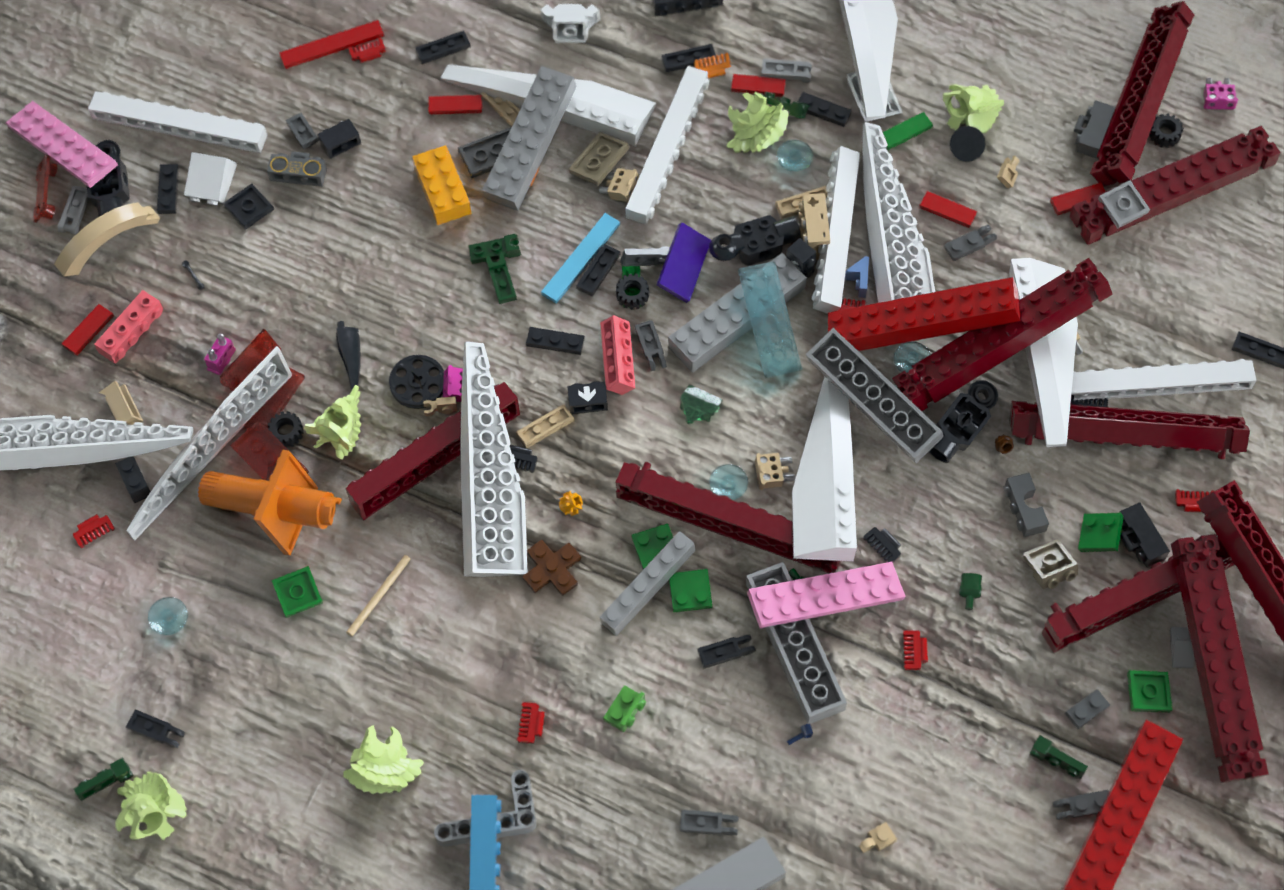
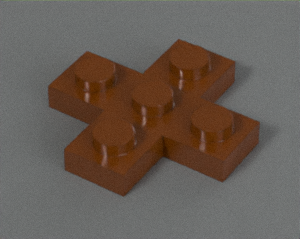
[523,540,581,596]

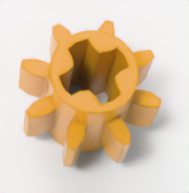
[559,491,583,516]

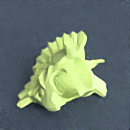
[943,84,1004,133]
[727,92,789,153]
[304,385,361,460]
[343,725,424,794]
[115,771,187,840]

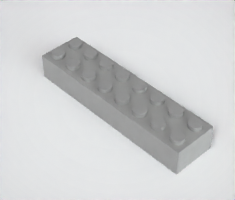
[482,66,577,210]
[668,253,806,373]
[806,328,944,463]
[746,562,847,724]

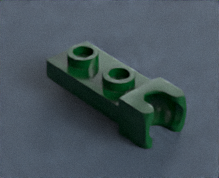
[758,91,809,119]
[468,234,521,264]
[486,253,517,305]
[1030,735,1088,779]
[73,758,134,801]

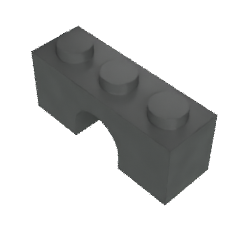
[1003,472,1049,537]

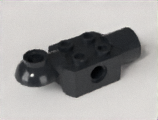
[86,140,130,217]
[709,215,801,266]
[929,380,998,463]

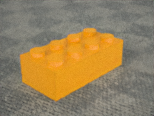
[412,145,472,225]

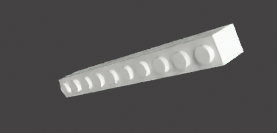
[626,66,710,224]
[88,91,267,153]
[812,146,860,314]
[1071,359,1256,401]

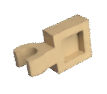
[997,156,1019,189]
[423,396,457,416]
[859,822,897,853]

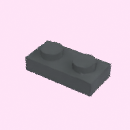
[286,112,319,150]
[1065,689,1110,729]

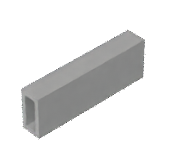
[673,837,786,890]

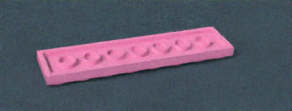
[6,101,118,188]
[747,562,906,628]

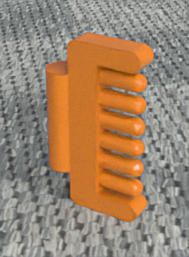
[694,53,731,79]

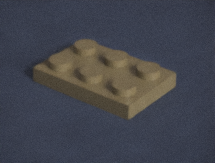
[569,132,629,186]

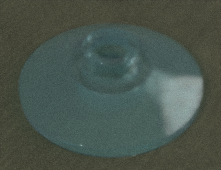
[777,140,813,171]
[894,341,931,373]
[709,464,748,500]
[148,597,188,635]

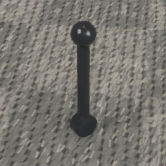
[182,260,205,290]

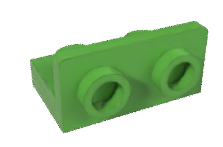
[603,685,646,732]

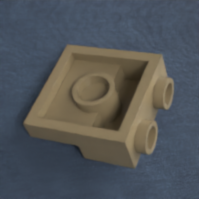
[1023,539,1078,589]

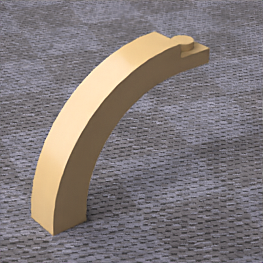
[54,202,160,277]

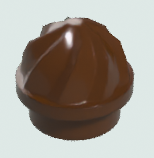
[995,434,1014,454]

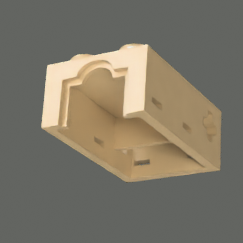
[798,193,831,260]

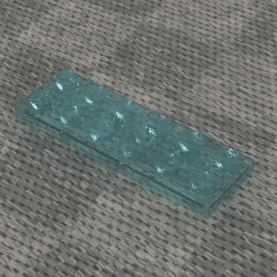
[738,261,802,378]

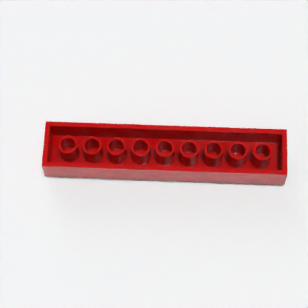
[828,277,1020,351]
[1061,719,1184,890]

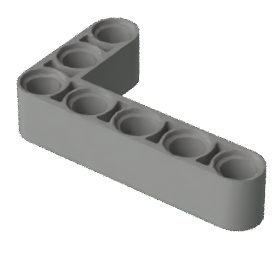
[434,770,536,847]

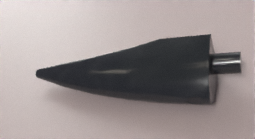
[336,321,361,391]

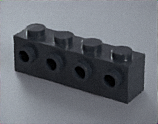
[652,0,723,16]

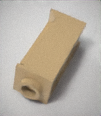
[99,381,143,425]

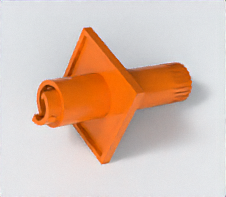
[198,450,342,556]

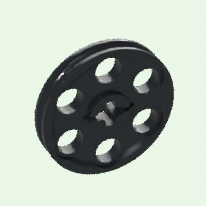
[389,355,444,409]

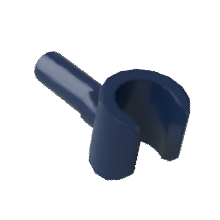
[787,724,813,745]

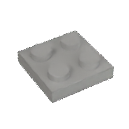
[1098,181,1150,229]

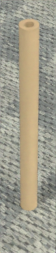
[346,555,411,637]

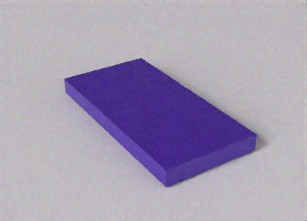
[657,222,711,303]

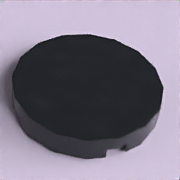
[949,126,986,162]

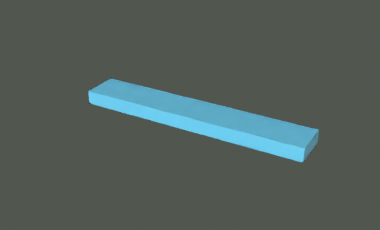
[541,213,620,304]

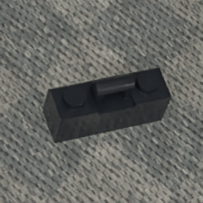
[1119,502,1170,567]

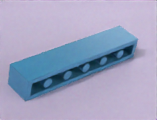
[470,795,501,890]

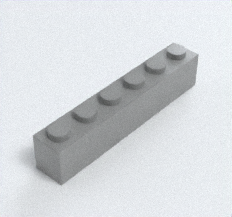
[600,531,696,636]

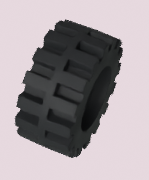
[1149,113,1184,148]
[616,274,649,310]
[268,411,304,448]

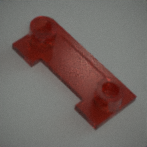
[33,154,58,223]
[219,329,282,392]

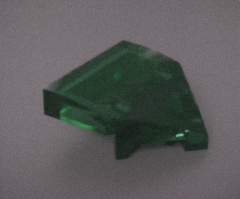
[680,384,723,424]

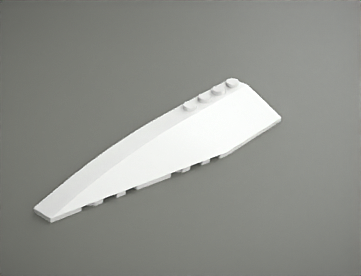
[839,0,897,120]
[863,122,935,303]
[1009,258,1078,447]
[461,342,528,577]
[127,346,292,540]
[792,376,857,561]

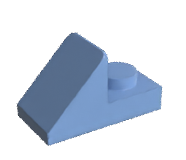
[845,256,869,298]

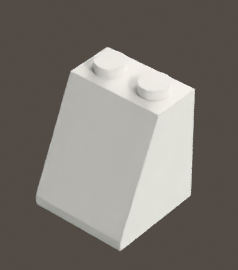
[184,152,237,205]

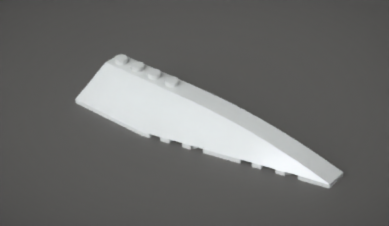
[441,64,656,147]
[0,415,193,470]

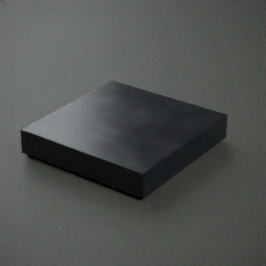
[223,183,274,230]

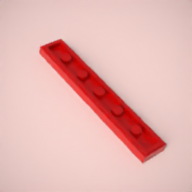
[279,20,384,69]

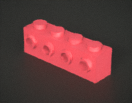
[94,290,163,364]
[600,315,635,395]

